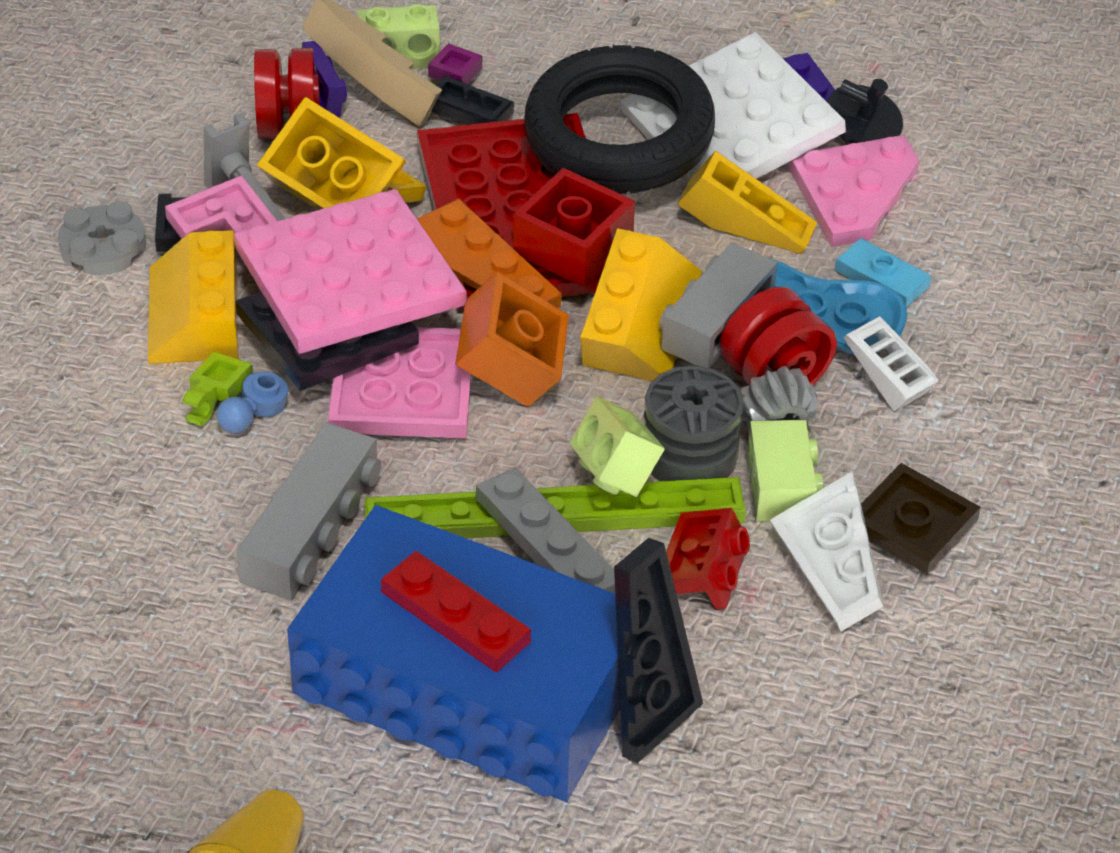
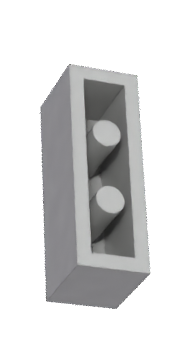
[659,242,778,368]

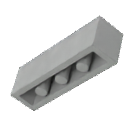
[236,422,381,601]

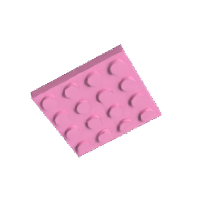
[234,189,467,354]

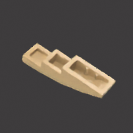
[302,0,442,127]

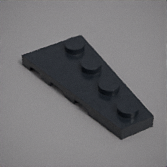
[614,538,703,763]

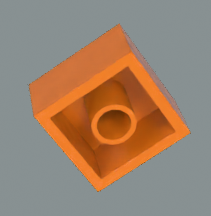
[455,272,569,407]

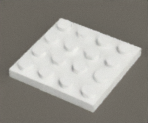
[620,32,846,183]

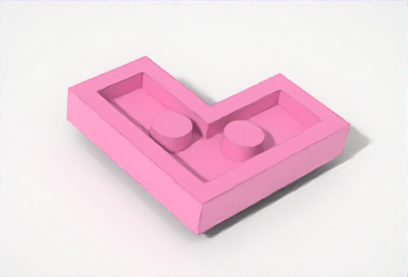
[165,175,277,239]

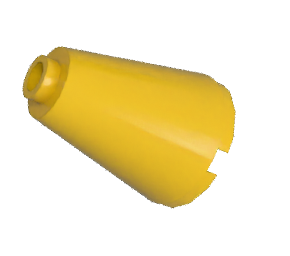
[186,789,304,853]

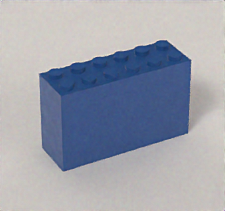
[287,505,620,802]

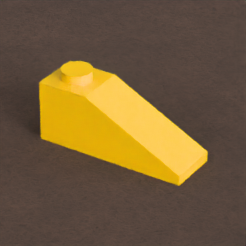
[677,150,818,254]

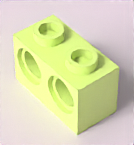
[357,4,440,69]
[569,396,665,497]

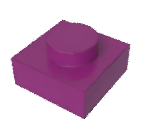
[428,43,483,84]

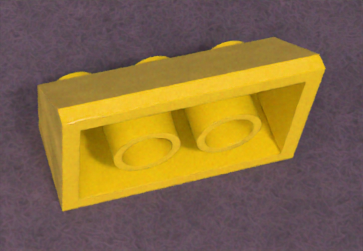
[580,228,703,381]
[148,230,239,364]

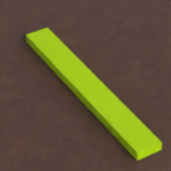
[364,477,746,538]

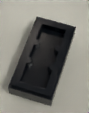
[431,76,514,125]

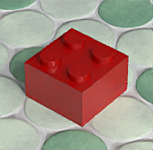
[513,168,635,288]

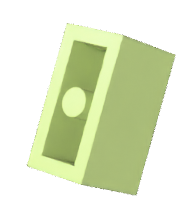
[747,420,823,522]

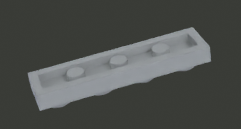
[476,468,615,593]

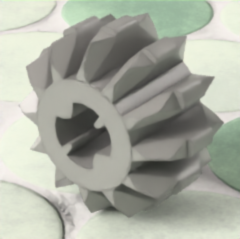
[740,366,819,429]

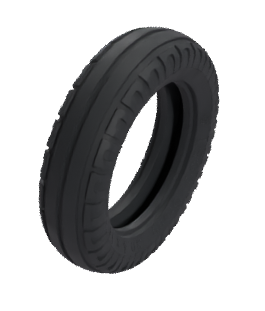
[524,45,715,194]

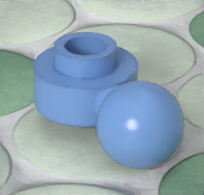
[217,372,288,433]

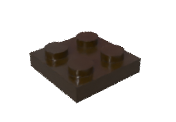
[861,463,981,575]

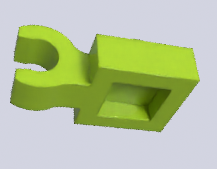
[182,352,253,426]

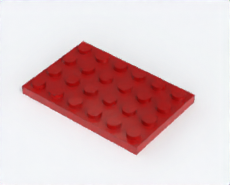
[417,113,603,309]

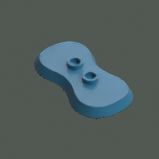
[769,258,907,355]

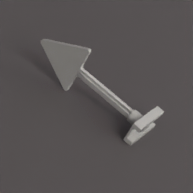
[204,113,285,221]

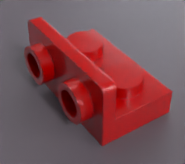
[666,508,750,610]

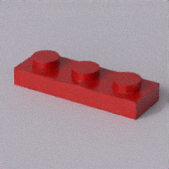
[381,551,531,673]

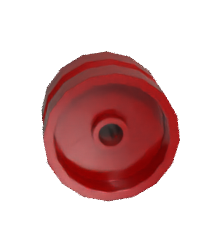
[254,48,320,140]
[719,287,837,386]

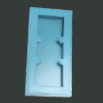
[835,238,931,307]

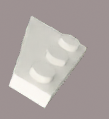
[770,472,883,631]

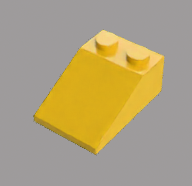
[257,97,406,210]

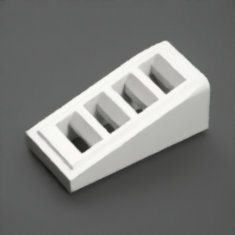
[844,316,939,412]

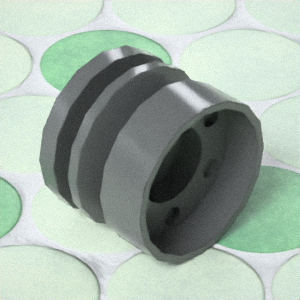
[644,366,744,481]

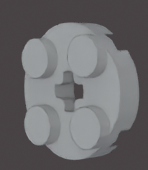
[58,201,146,275]

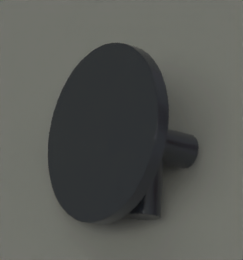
[827,79,903,144]

